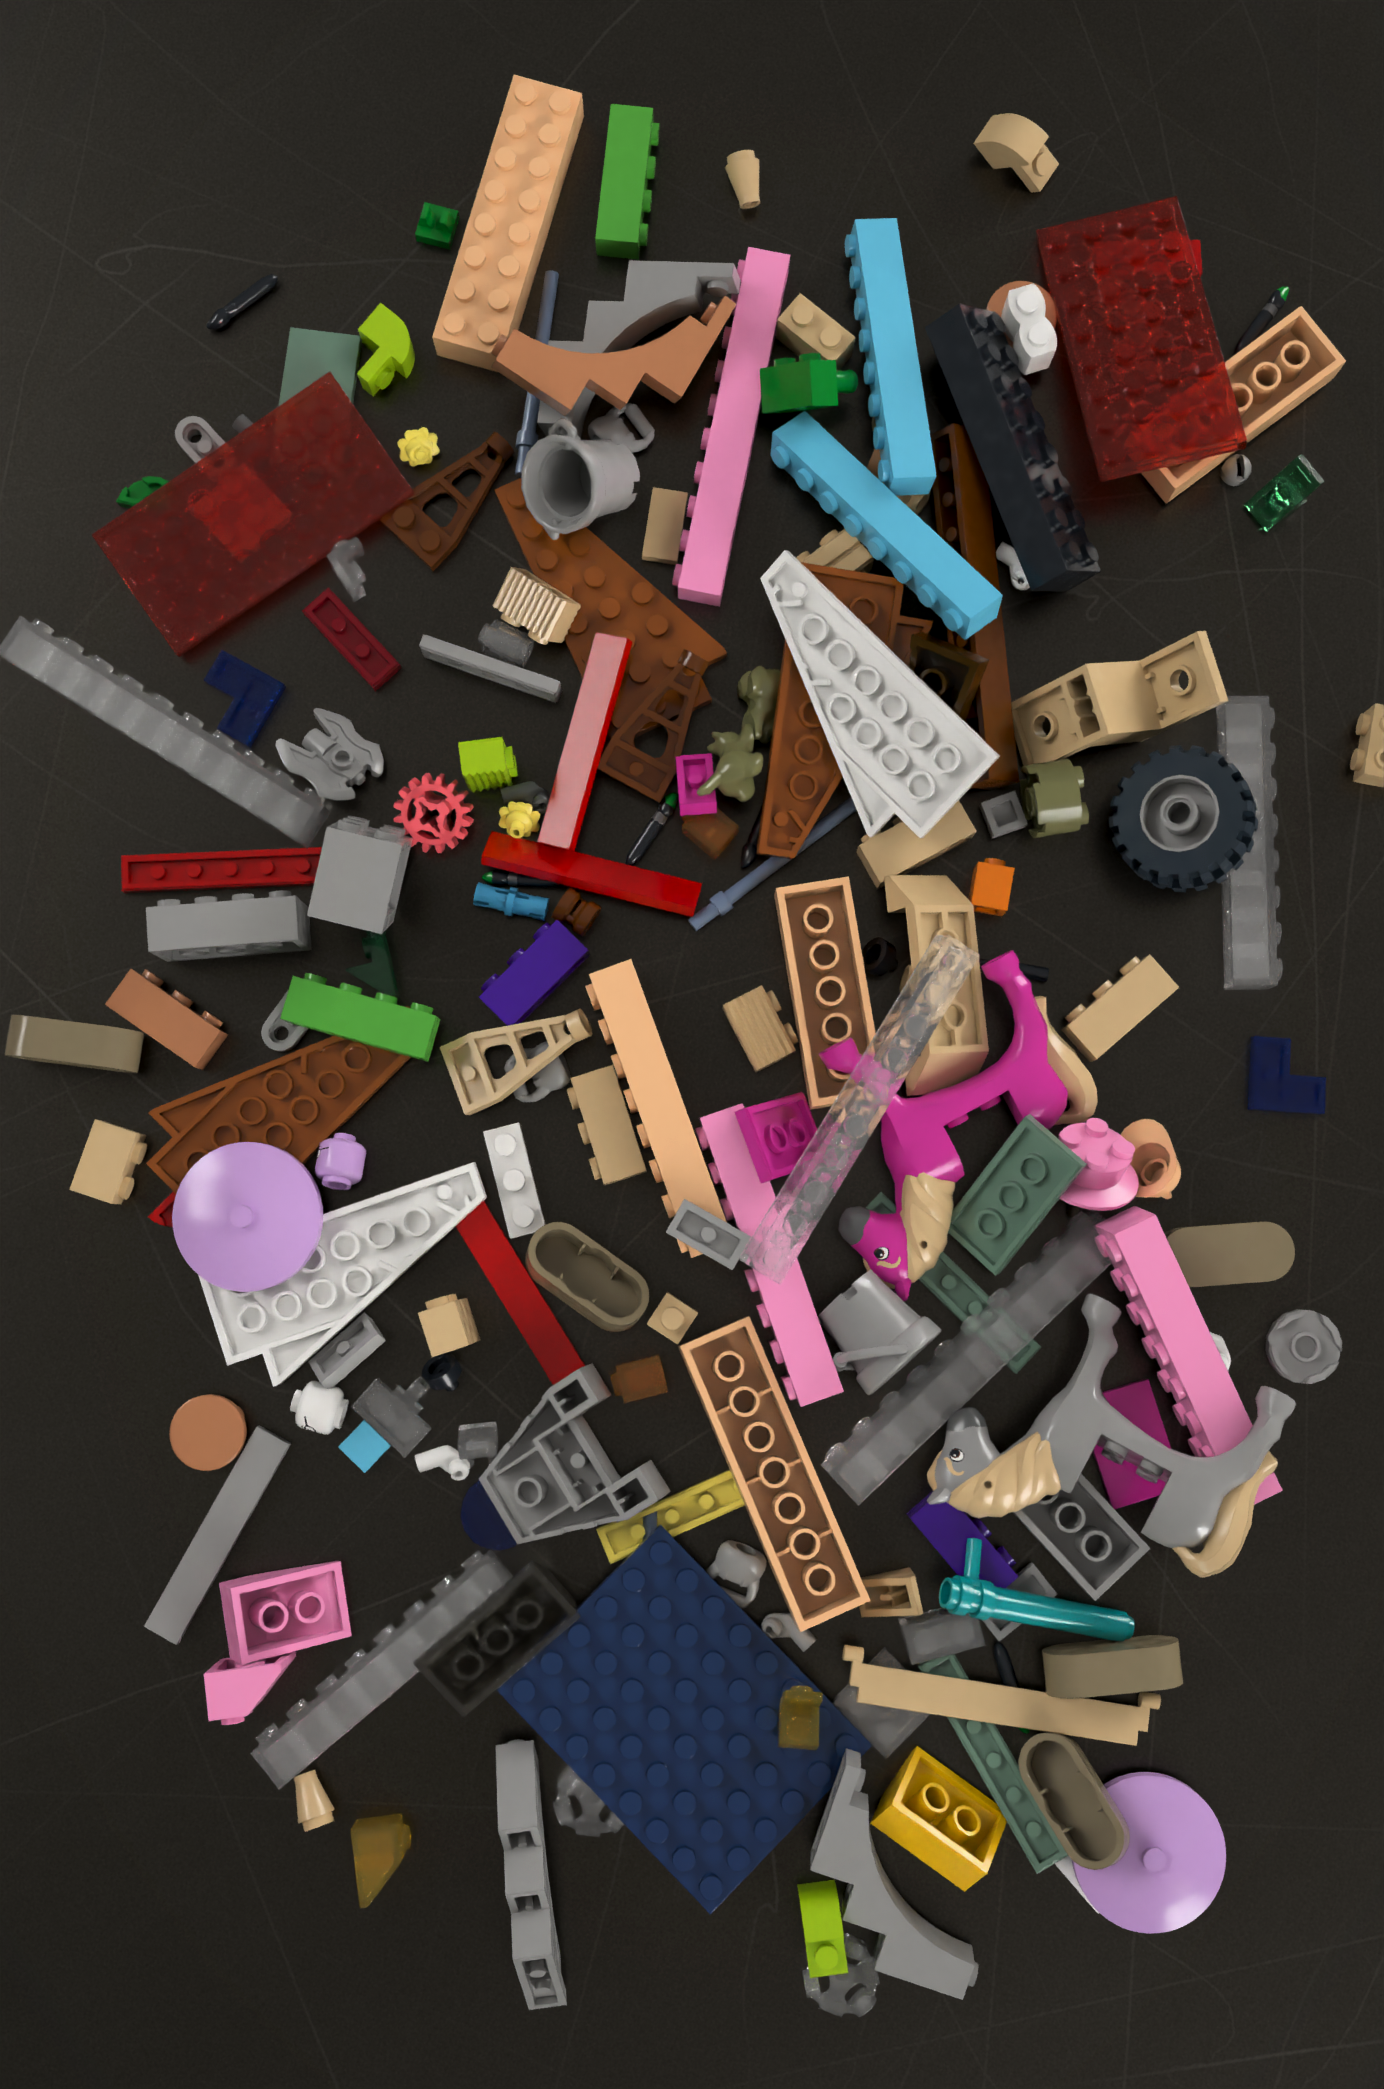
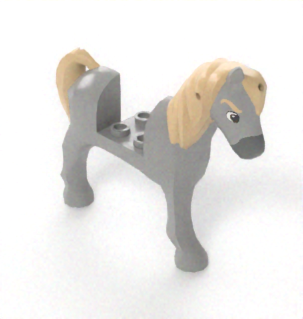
[927,1294,1296,1578]

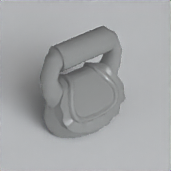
[588,403,655,453]
[504,1041,571,1102]
[707,1540,767,1609]

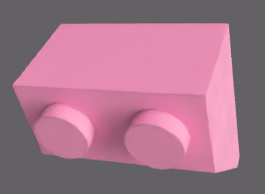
[204,1651,296,1725]

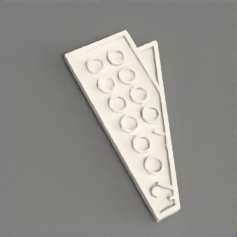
[760,550,1000,838]

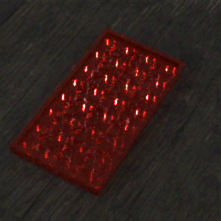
[1036,196,1247,482]
[92,372,414,657]

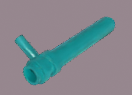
[939,1538,1135,1642]

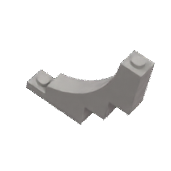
[537,260,741,439]
[496,1739,567,2010]
[810,1748,979,2000]

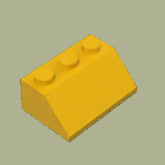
[870,1746,1007,1892]

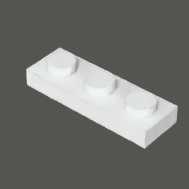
[483,1122,546,1239]

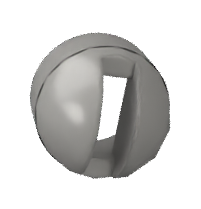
[1220,454,1252,486]

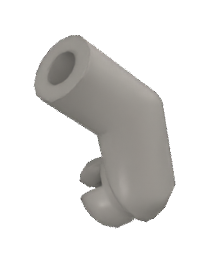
[761,1613,817,1652]

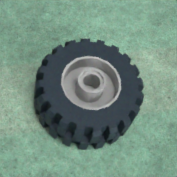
[1109,745,1258,892]

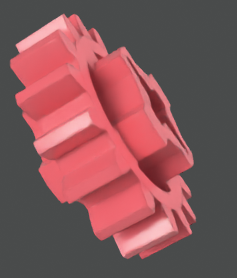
[393,773,474,853]

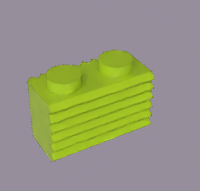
[458,737,518,793]

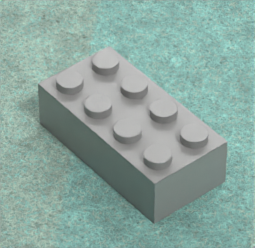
[146,890,312,962]
[1012,1473,1151,1601]

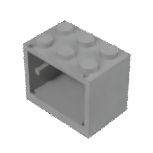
[307,815,413,934]

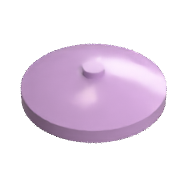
[172,1142,323,1292]
[1072,1772,1226,1934]

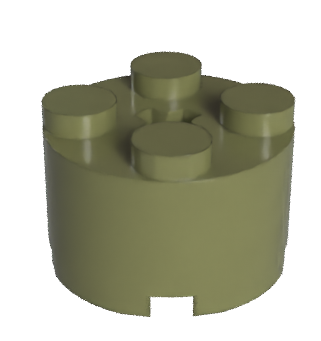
[1020,758,1089,838]

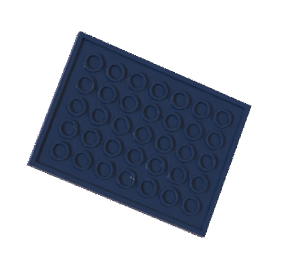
[497,1524,872,1914]

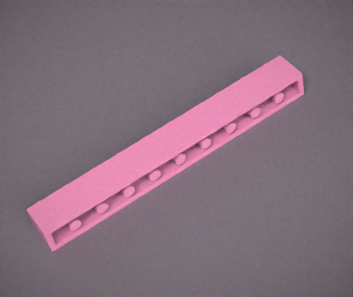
[672,247,790,607]

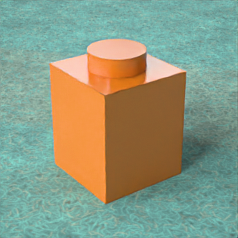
[968,858,1015,916]

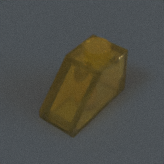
[351,1813,411,1908]

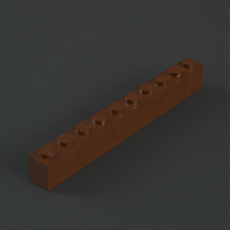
[930,423,1019,790]

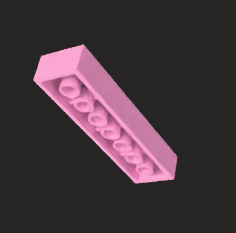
[695,1103,844,1407]
[1094,1206,1283,1505]

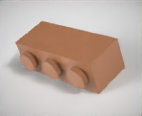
[105,969,229,1070]

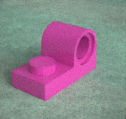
[676,753,717,816]

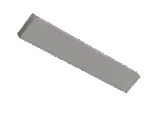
[144,1425,291,1645]

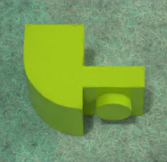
[357,303,415,397]
[797,1880,848,1978]

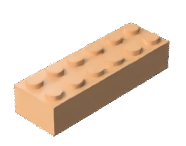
[1122,306,1346,504]
[774,876,881,1110]

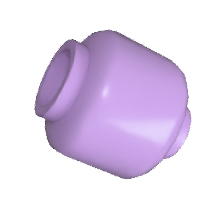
[315,1133,366,1190]

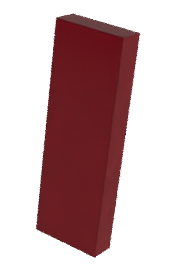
[302,587,402,691]

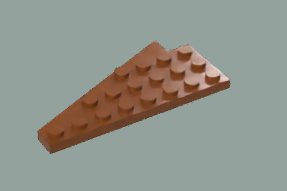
[494,478,727,739]
[756,562,933,859]
[146,1006,411,1194]

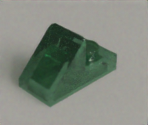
[1244,454,1325,532]
[345,930,400,999]

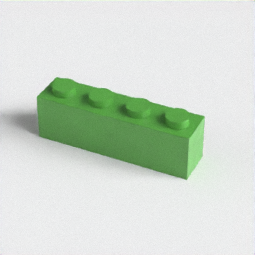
[595,104,660,260]
[280,973,441,1062]

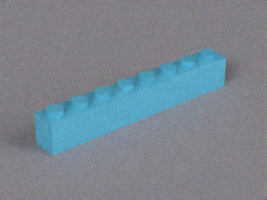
[845,218,936,496]
[770,411,1003,640]

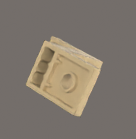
[1011,631,1229,774]

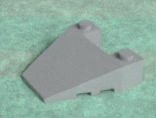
[479,1363,671,1544]

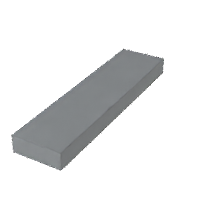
[419,634,562,703]

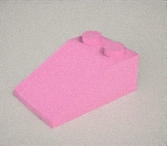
[219,1561,352,1665]

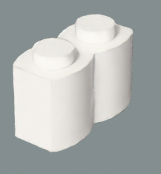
[1001,283,1057,375]

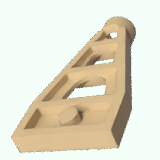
[440,1009,592,1115]

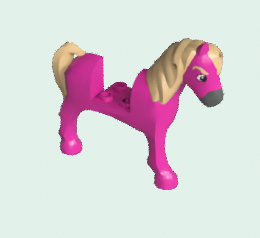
[818,950,1098,1301]

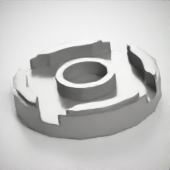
[1265,1309,1342,1384]

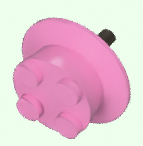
[1058,1118,1139,1218]

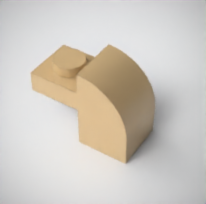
[973,113,1059,193]

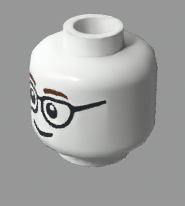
[290,1381,349,1435]

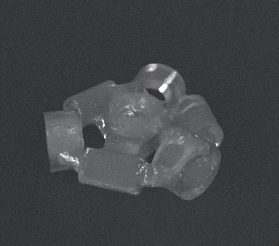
[553,1768,624,1837]
[802,1934,880,2017]

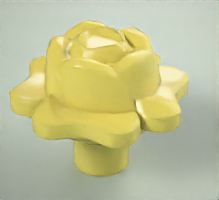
[397,427,440,467]
[499,801,541,838]

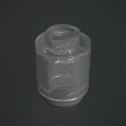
[478,619,534,667]

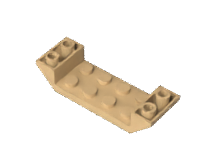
[884,875,989,1096]

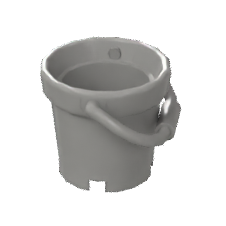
[521,418,640,540]
[818,1270,941,1395]

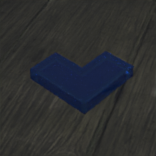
[204,650,286,748]
[1248,1036,1326,1115]

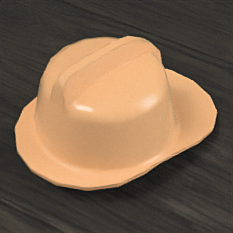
[1121,1119,1181,1199]

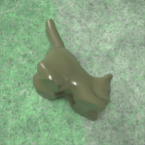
[737,665,781,744]
[697,723,763,802]

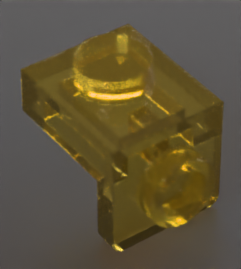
[778,1685,823,1750]

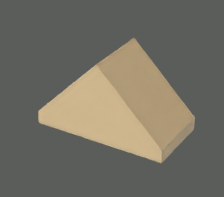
[859,1567,923,1617]

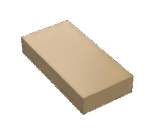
[642,487,688,565]

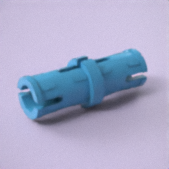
[473,882,550,921]

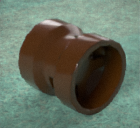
[551,887,602,937]

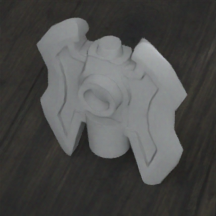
[275,708,384,800]

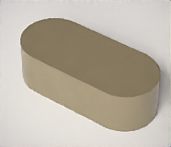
[5,1015,144,1073]
[525,1222,649,1332]
[1164,1222,1295,1287]
[1042,1635,1183,1699]
[1019,1733,1130,1870]

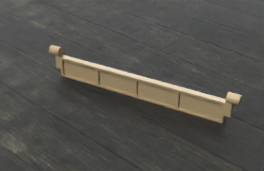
[842,1645,1161,1746]

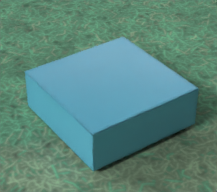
[338,1419,393,1473]

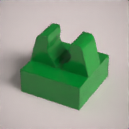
[415,202,460,250]

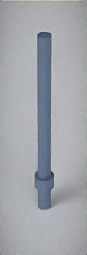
[515,270,559,478]
[688,797,857,931]

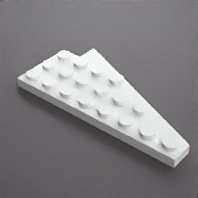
[198,1162,487,1387]

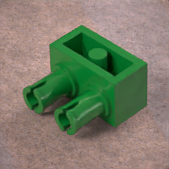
[760,353,858,414]

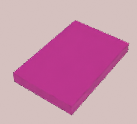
[734,1092,828,1184]
[1092,1378,1171,1509]

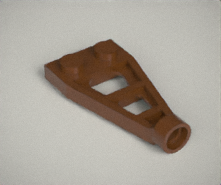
[380,432,515,571]
[598,649,710,803]

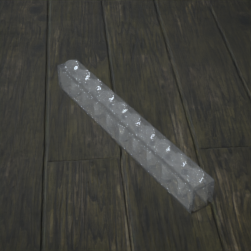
[0,616,331,848]
[739,934,980,1285]
[821,1210,1112,1506]

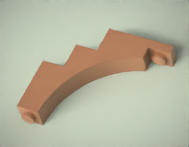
[491,296,737,416]

